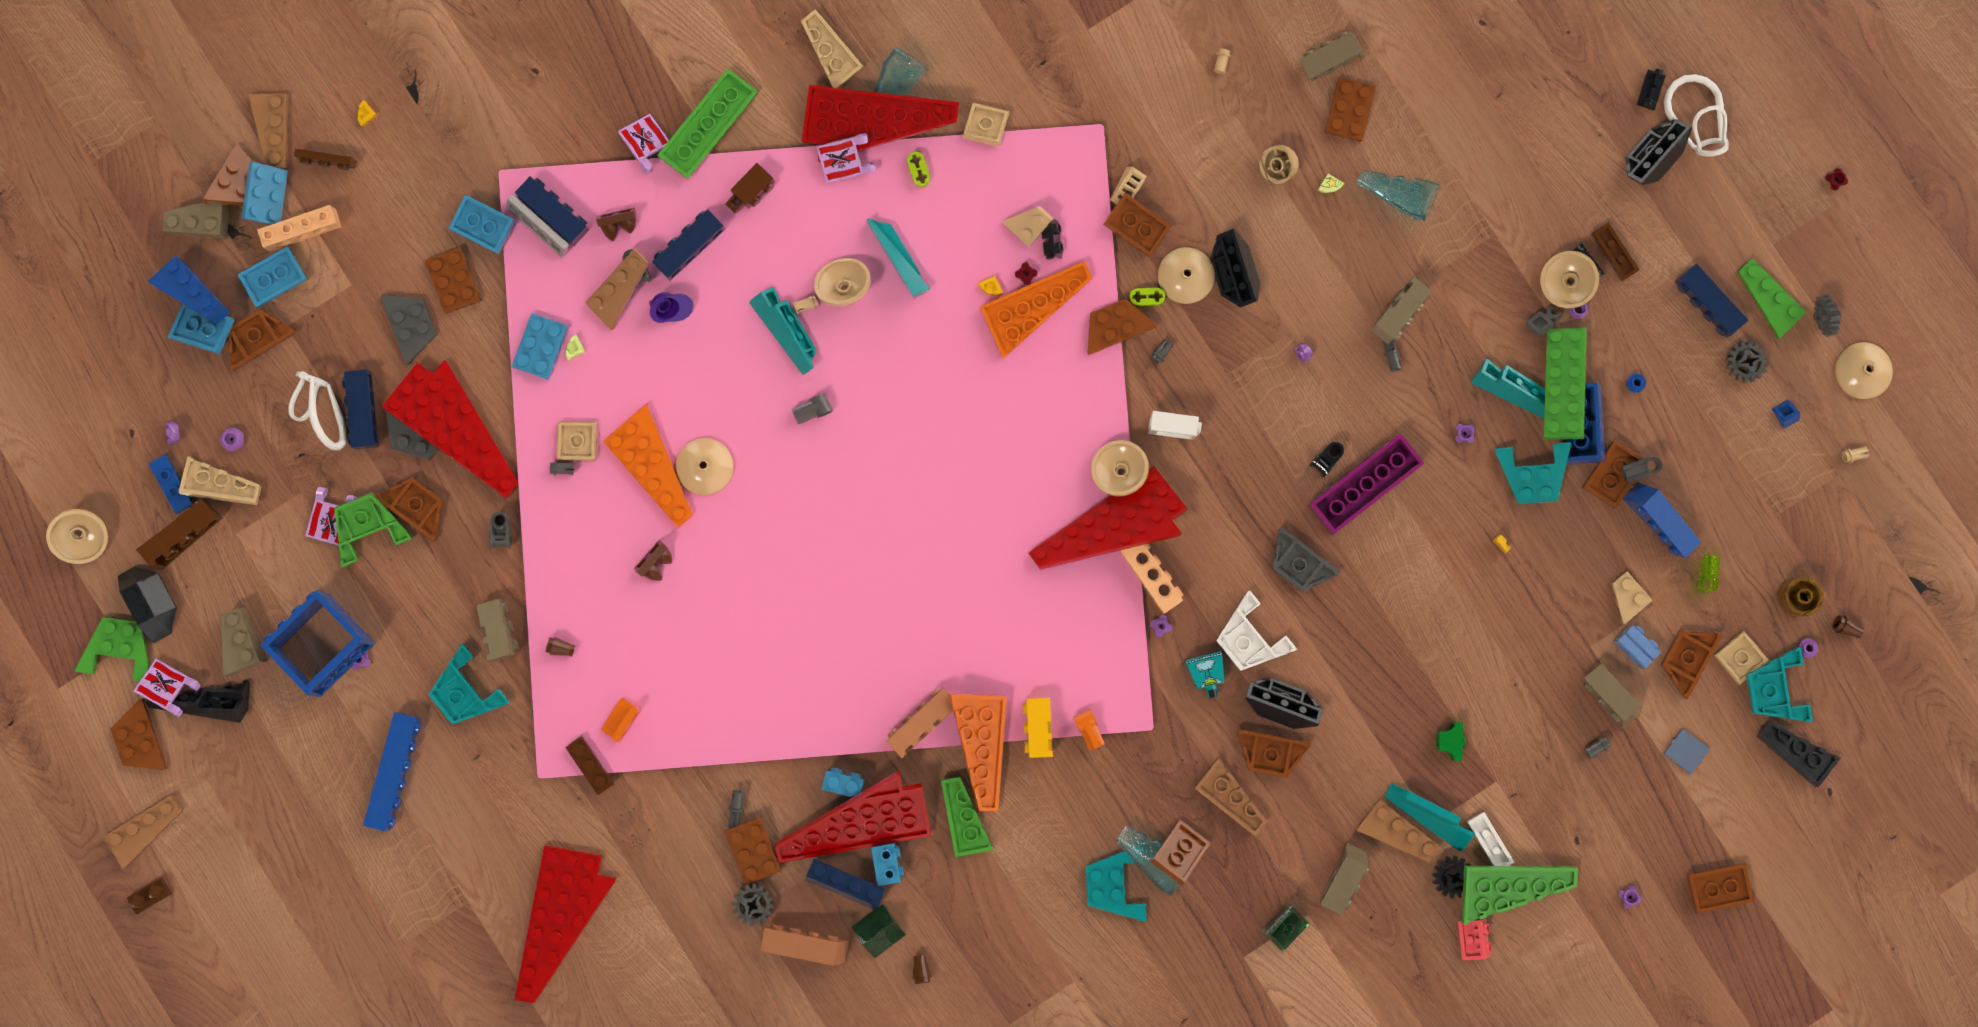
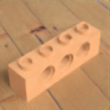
[257,205,342,252]
[1119,544,1184,614]

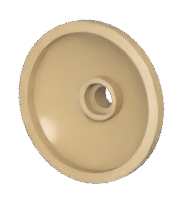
[1158,247,1215,304]
[1540,251,1599,309]
[814,258,871,306]
[1835,342,1893,399]
[676,438,734,495]
[1091,440,1149,496]
[46,509,108,564]

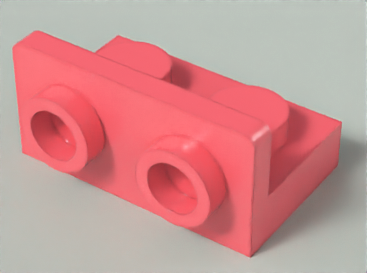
[1458,918,1492,960]

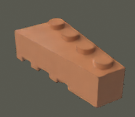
[886,688,953,758]
[761,924,849,966]

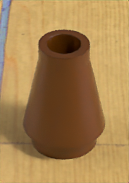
[1832,615,1864,638]
[545,636,575,657]
[912,955,932,984]

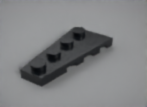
[1756,721,1841,788]

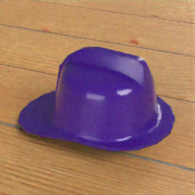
[649,292,694,323]

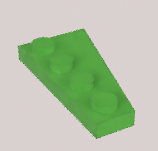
[1737,258,1806,340]
[941,777,993,857]

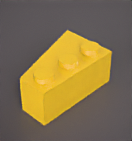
[1023,698,1053,758]

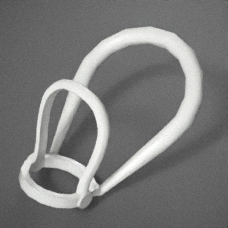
[1663,74,1729,156]
[288,371,347,451]

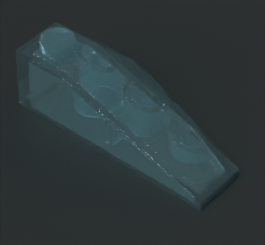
[874,47,928,96]
[1357,171,1440,221]
[1116,826,1181,896]

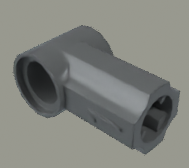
[792,393,833,425]
[1621,456,1663,482]

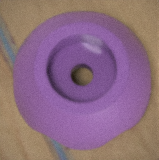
[165,421,180,445]
[220,428,244,452]

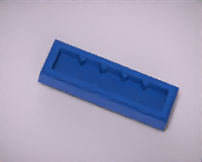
[149,454,193,514]

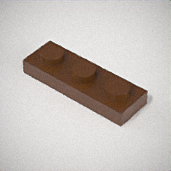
[294,149,356,170]
[1591,222,1639,281]
[565,736,615,795]

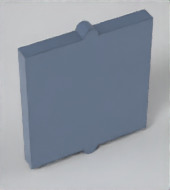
[1663,728,1710,774]

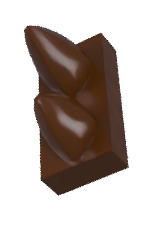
[596,207,637,241]
[634,540,672,581]
[127,877,172,915]

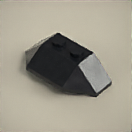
[1626,119,1692,185]
[1210,229,1260,308]
[118,567,177,643]
[1245,677,1323,729]

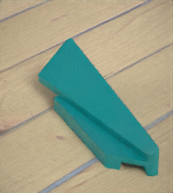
[867,218,930,299]
[749,287,816,375]
[1471,358,1545,418]
[1385,783,1475,852]

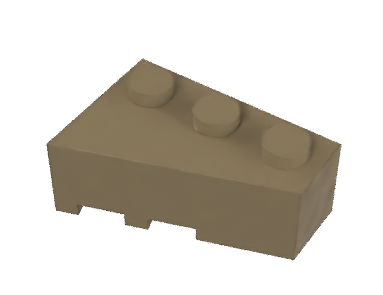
[1300,31,1366,81]
[162,201,230,239]
[1370,277,1432,344]

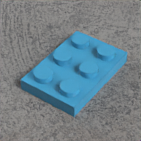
[241,162,288,225]
[448,195,516,254]
[237,246,308,308]
[168,304,235,355]
[511,313,568,380]

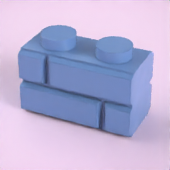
[1613,625,1661,669]

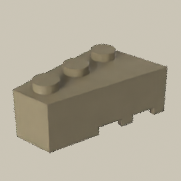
[476,599,519,661]
[221,608,267,676]
[1583,664,1642,730]
[1320,842,1370,915]

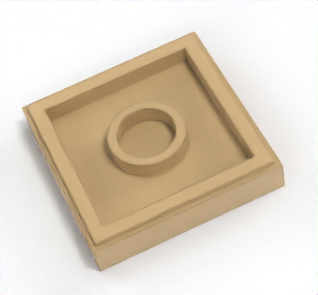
[963,103,1009,147]
[557,422,597,461]
[1713,631,1769,685]

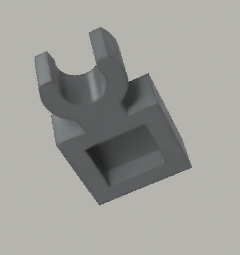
[1526,306,1562,337]

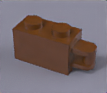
[725,163,775,214]

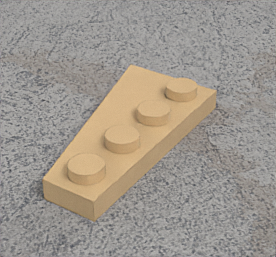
[801,9,864,88]
[179,457,261,505]

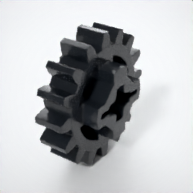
[1432,855,1471,899]

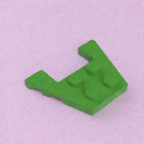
[334,492,412,567]
[75,617,150,681]

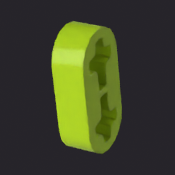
[907,151,930,188]
[1129,288,1165,307]

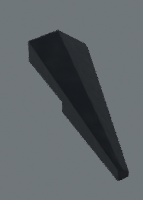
[146,680,250,723]

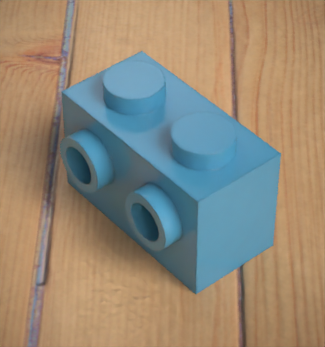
[821,767,865,797]
[871,843,904,886]

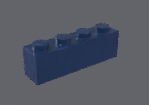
[514,176,589,246]
[652,210,726,281]
[1675,264,1748,338]
[342,369,379,450]
[805,859,885,911]

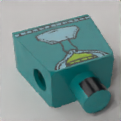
[1184,651,1224,698]

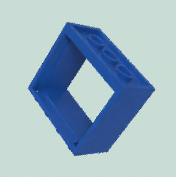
[260,590,375,697]

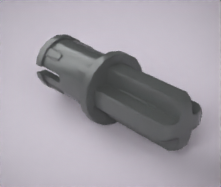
[1382,340,1403,372]
[728,790,745,828]

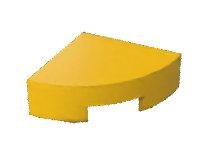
[357,100,377,127]
[978,276,1003,296]
[1492,535,1511,554]

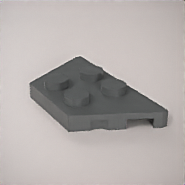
[381,295,437,365]
[386,411,439,461]
[1272,527,1340,592]

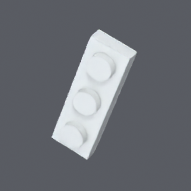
[1467,812,1515,866]

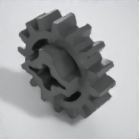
[1813,294,1841,337]
[1725,341,1769,383]
[732,883,775,927]

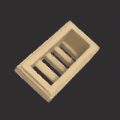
[1110,167,1147,204]

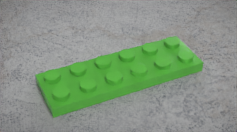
[657,68,758,180]
[1544,328,1587,440]

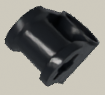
[1309,442,1344,478]

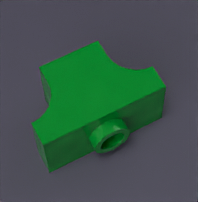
[1436,722,1466,761]

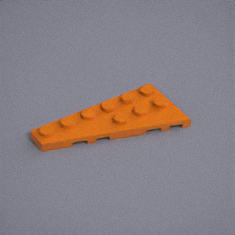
[980,261,1092,359]
[603,404,693,528]
[949,694,1007,812]

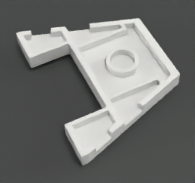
[1216,590,1297,671]

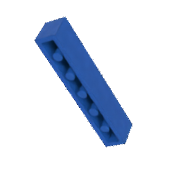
[363,712,422,832]

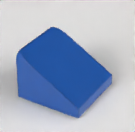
[1772,400,1800,429]

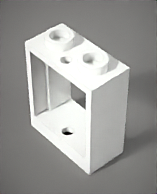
[1148,411,1202,440]

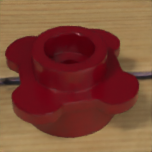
[1825,168,1848,191]
[1015,262,1037,285]

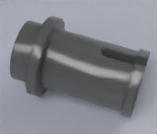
[1150,339,1173,364]
[550,461,574,476]
[1584,737,1610,759]

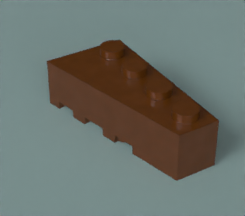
[136,500,223,569]

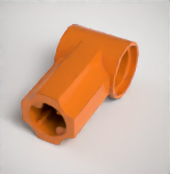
[1073,709,1105,751]

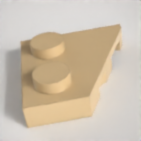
[1002,206,1054,247]
[1611,571,1653,624]

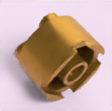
[1777,577,1824,616]

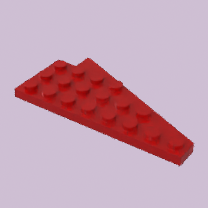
[802,85,960,162]
[381,360,519,499]
[1028,466,1187,570]
[775,771,931,863]
[514,845,616,1003]

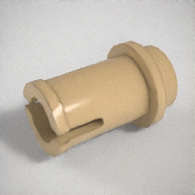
[1213,49,1231,74]
[793,295,819,314]
[1842,446,1869,464]

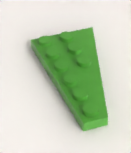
[1461,866,1578,925]

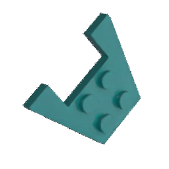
[1495,442,1572,504]
[428,644,510,725]
[1746,647,1813,722]
[1085,845,1147,921]

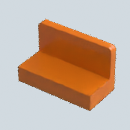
[601,698,641,743]

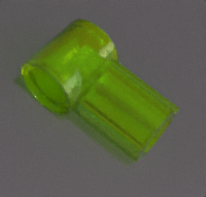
[1696,554,1721,594]

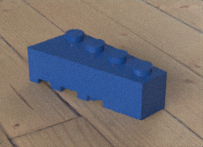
[147,255,230,325]
[1567,383,1605,465]
[1622,482,1701,558]

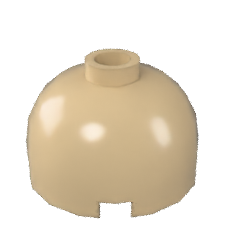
[1259,145,1299,184]

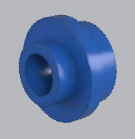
[1626,374,1646,393]

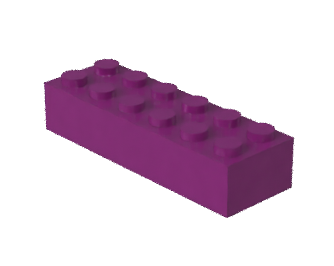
[1307,433,1425,536]

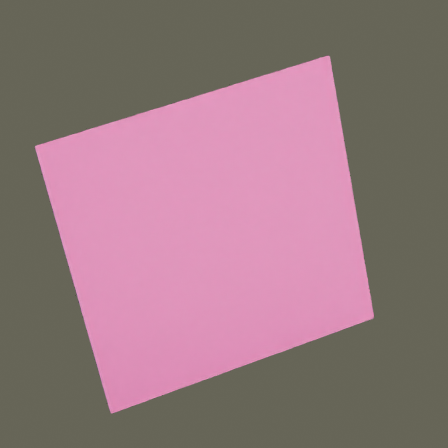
[499,124,1154,778]

